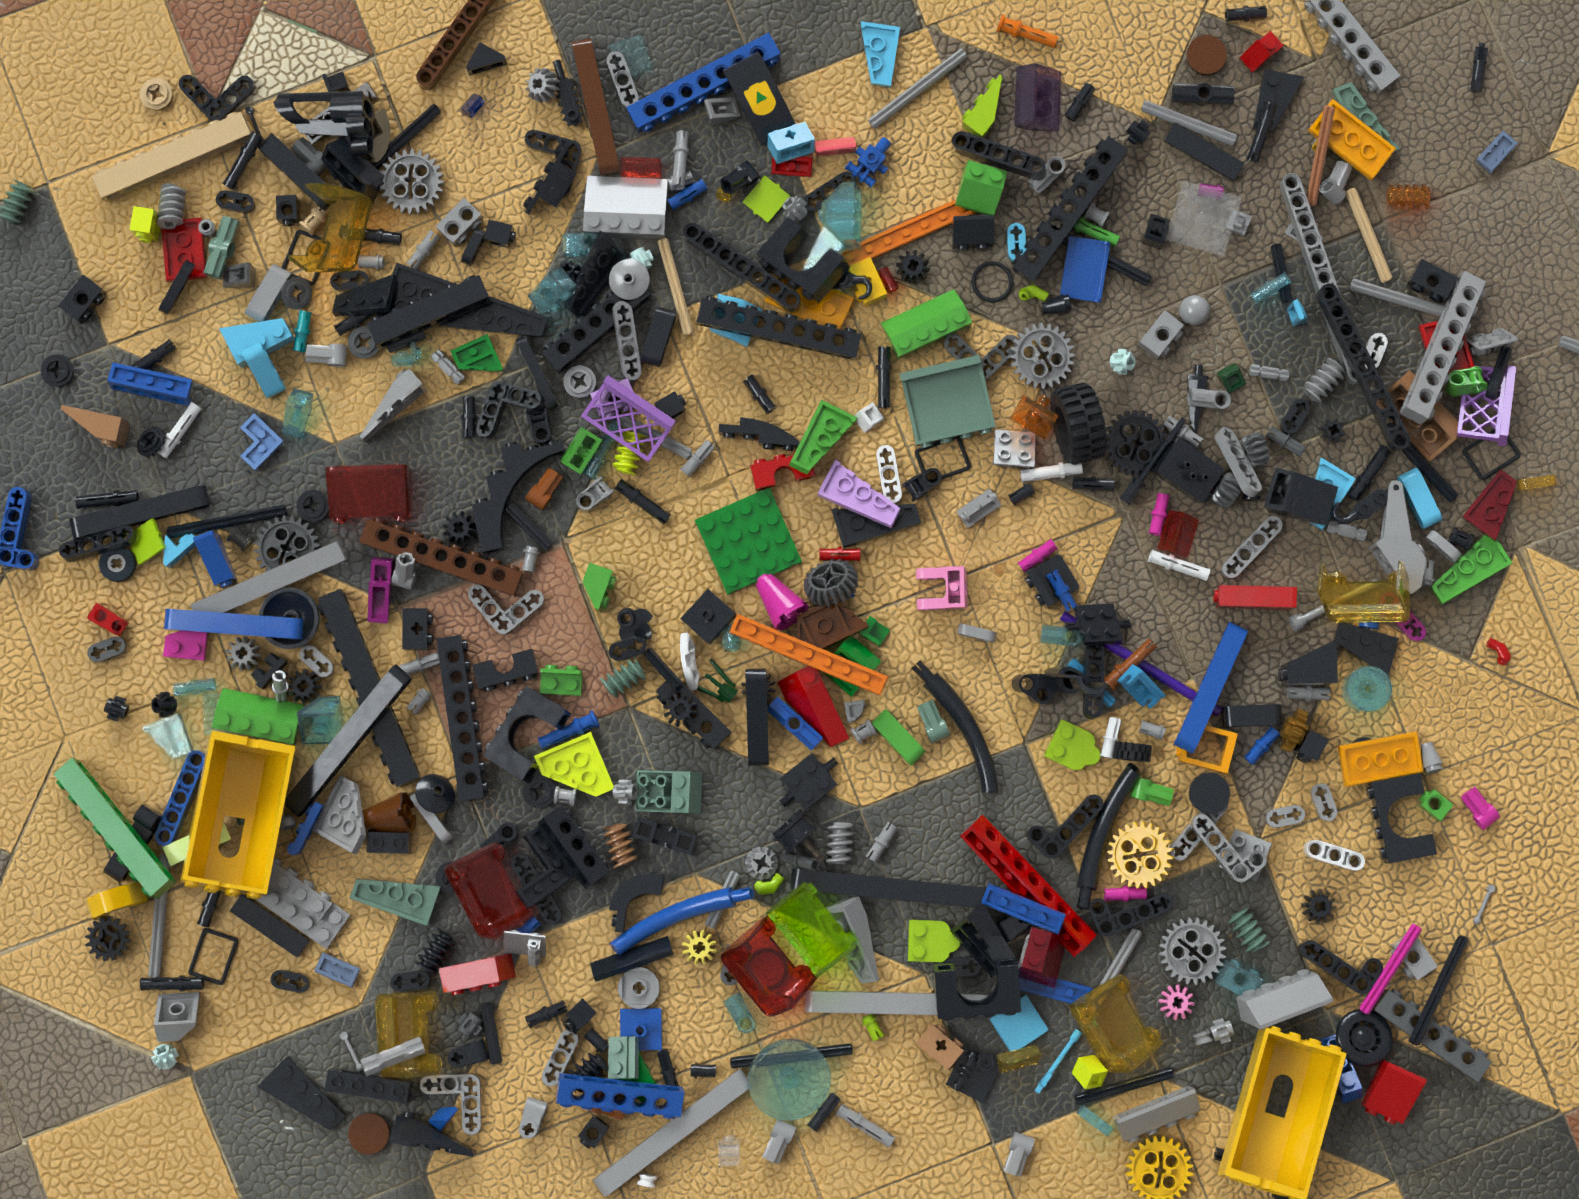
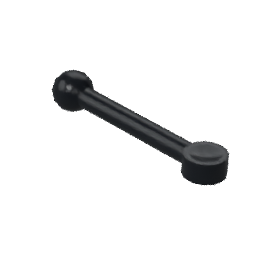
[245,106,265,142]

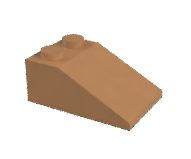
[60,405,130,449]

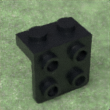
[1024,554,1079,609]

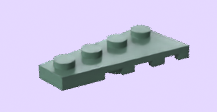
[1331,82,1400,153]
[349,878,441,926]

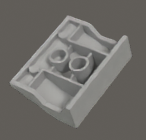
[583,176,668,239]

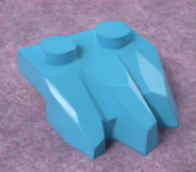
[709,294,763,347]

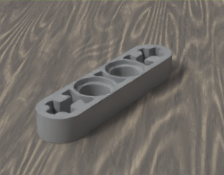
[613,301,641,380]
[1215,427,1262,497]
[1221,516,1283,579]

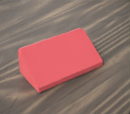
[815,137,856,156]

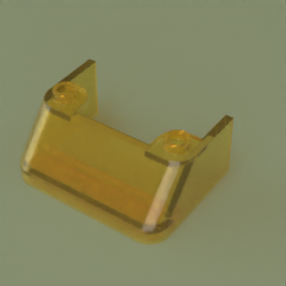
[288,183,372,272]
[1317,561,1410,623]

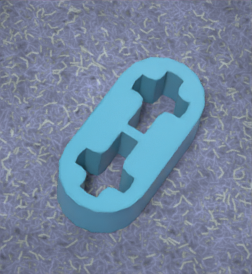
[1007,223,1026,262]

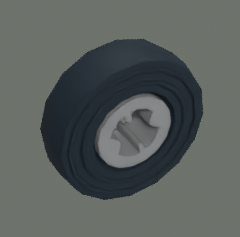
[99,547,136,582]

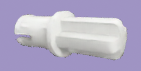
[1100,717,1121,759]

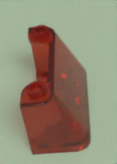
[325,464,412,524]
[444,842,534,940]
[720,915,817,1017]

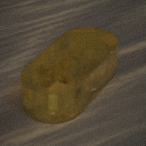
[1517,475,1557,491]

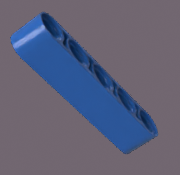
[154,750,206,846]

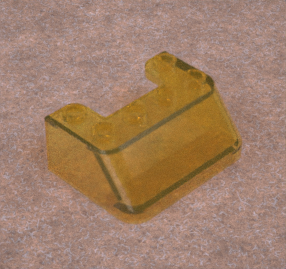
[375,990,442,1078]

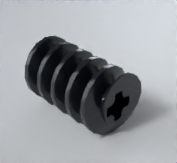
[414,927,456,974]
[569,1050,608,1094]

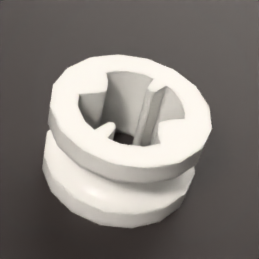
[637,1173,657,1188]

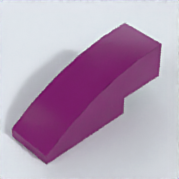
[367,557,394,623]

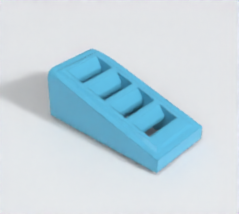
[1287,299,1308,327]

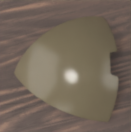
[335,108,390,163]

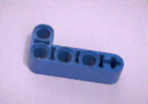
[0,487,39,571]

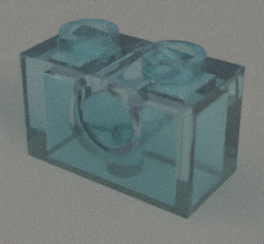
[528,267,576,315]
[1213,959,1264,995]

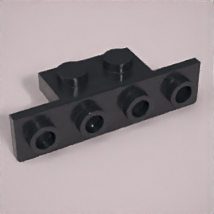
[523,141,577,215]

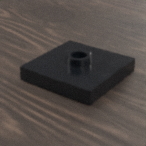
[680,589,737,645]

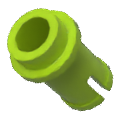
[862,1014,884,1041]

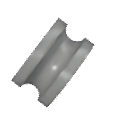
[1193,1030,1213,1045]

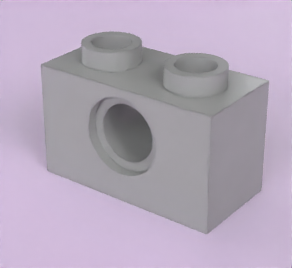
[1138,310,1183,360]
[1390,935,1438,980]

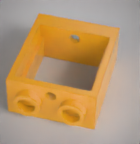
[1175,725,1238,774]

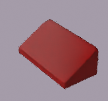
[771,153,813,177]

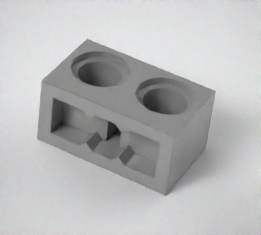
[436,198,483,247]

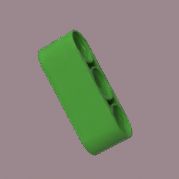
[871,709,926,766]

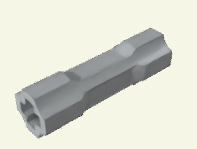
[360,1037,425,1076]

